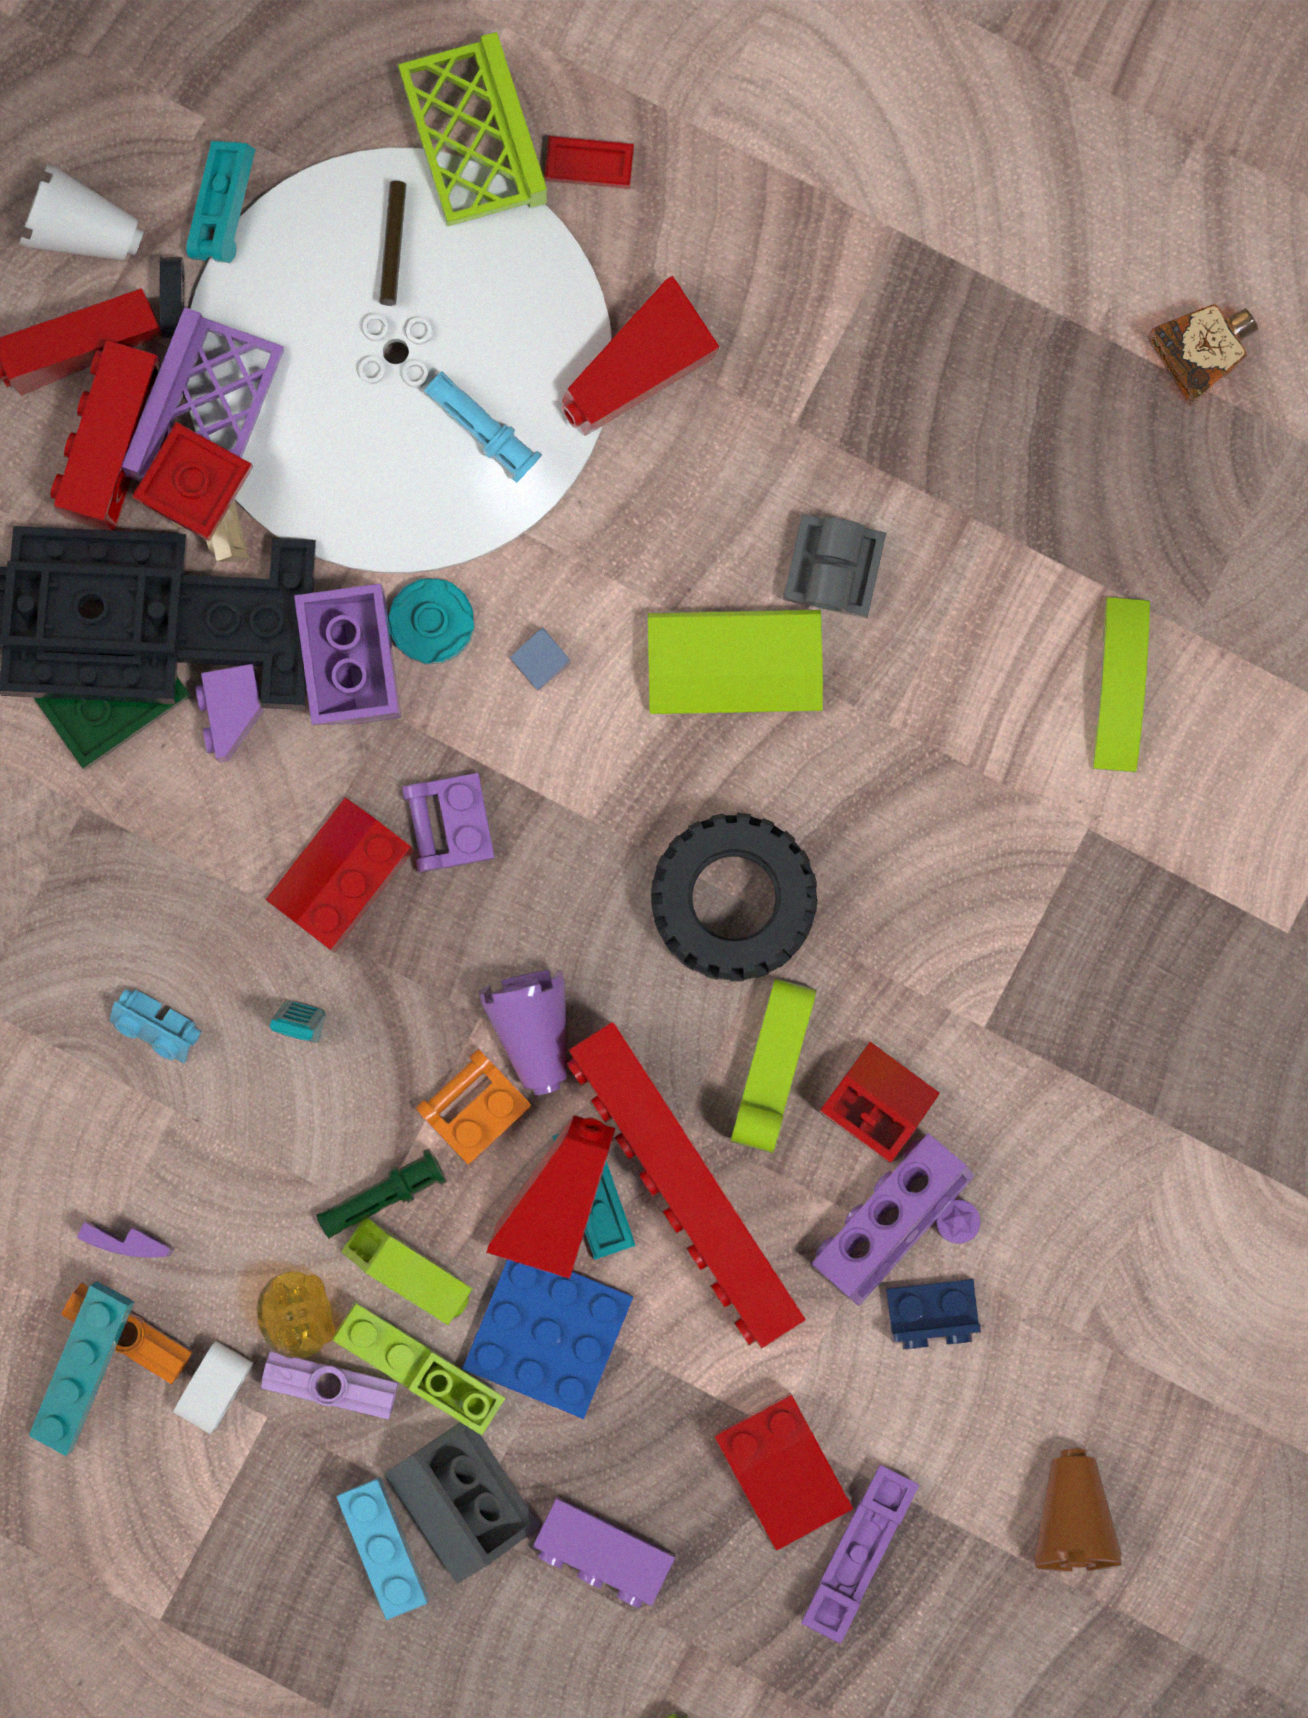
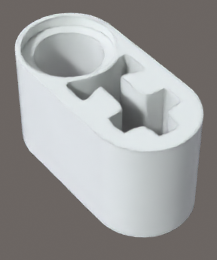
[173,1341,254,1435]

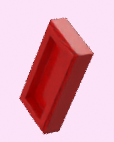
[545,136,634,189]

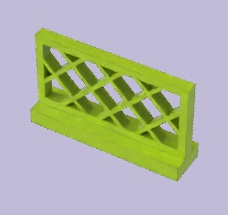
[398,32,547,227]

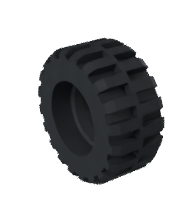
[651,813,818,982]

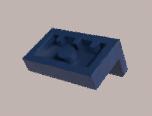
[886,1279,981,1350]

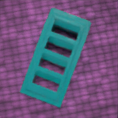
[269,1001,326,1044]

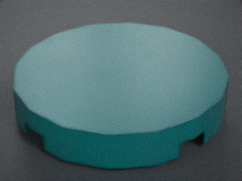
[389,578,475,665]

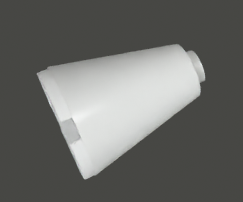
[18,163,144,261]

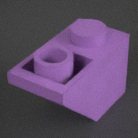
[196,664,264,763]

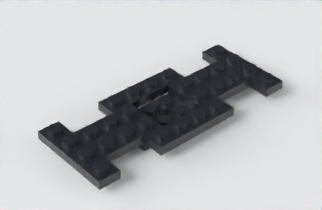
[0,526,316,710]

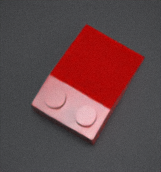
[714,1392,853,1551]

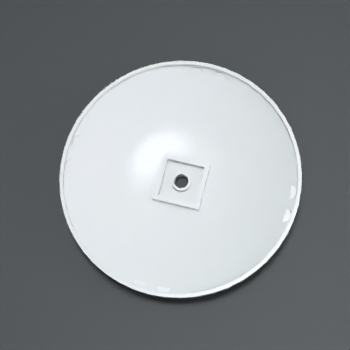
[186,148,612,574]

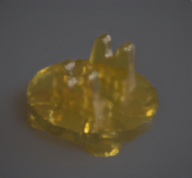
[257,1272,335,1359]

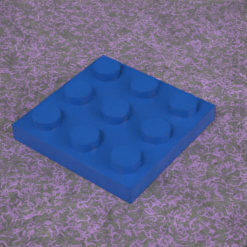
[462,1259,634,1419]

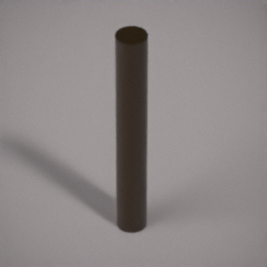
[379,180,407,306]

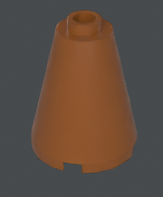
[1034,1449,1122,1571]

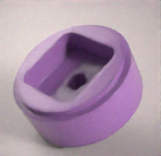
[936,1200,980,1244]

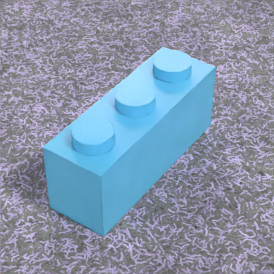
[336,1476,430,1620]

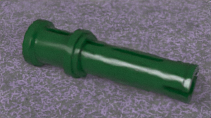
[316,1148,447,1239]

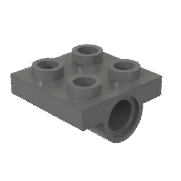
[783,514,886,619]

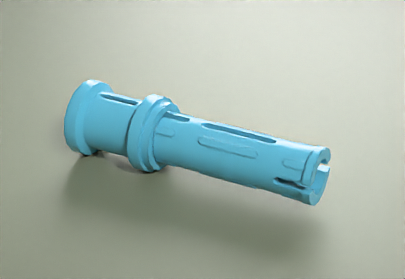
[423,371,542,484]

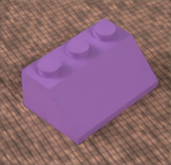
[294,583,402,725]

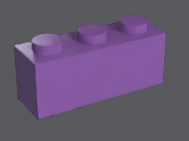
[533,1496,675,1608]

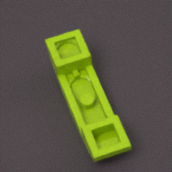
[1093,597,1150,773]

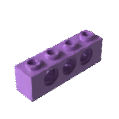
[812,1133,975,1307]

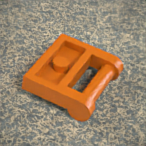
[415,1048,532,1165]

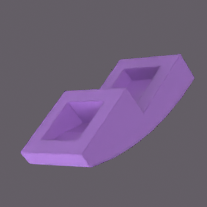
[76,1222,175,1258]

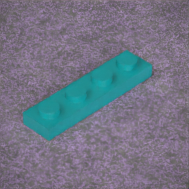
[29,1281,135,1456]

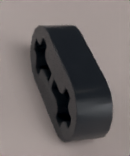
[159,257,185,338]

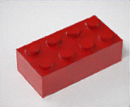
[50,340,162,531]

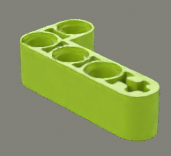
[730,978,817,1154]

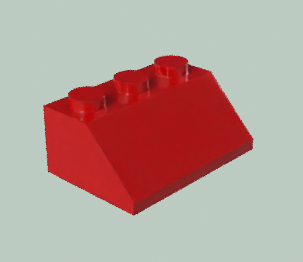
[266,797,414,953]

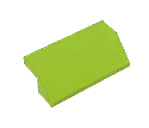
[648,610,823,714]

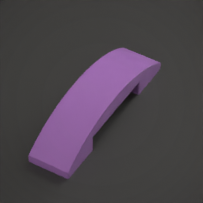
[801,1465,919,1644]

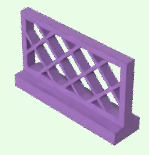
[122,307,284,482]

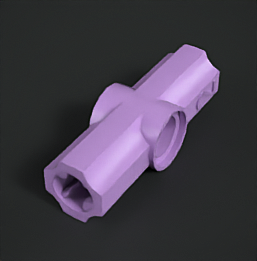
[261,1351,398,1420]

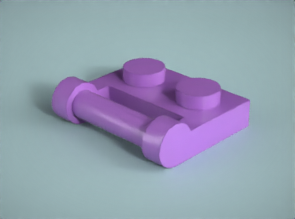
[402,773,495,873]

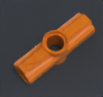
[61,1282,193,1385]

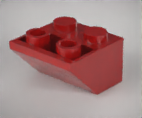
[818,1042,940,1163]

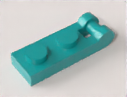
[186,141,256,263]

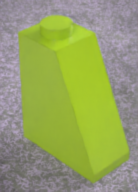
[341,1218,472,1326]

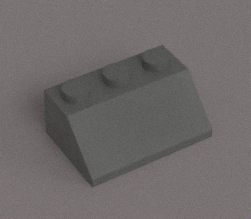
[384,1422,541,1584]

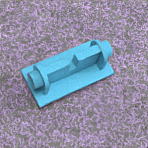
[109,988,202,1064]

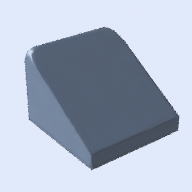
[510,627,571,691]

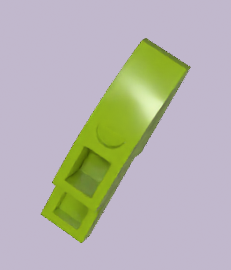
[332,1302,506,1435]

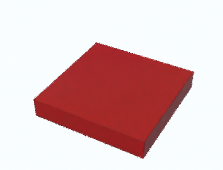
[132,422,253,542]

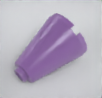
[478,970,567,1095]

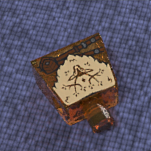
[1147,304,1258,406]

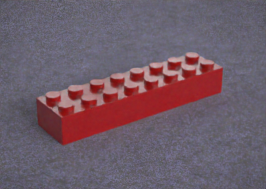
[567,1022,806,1349]

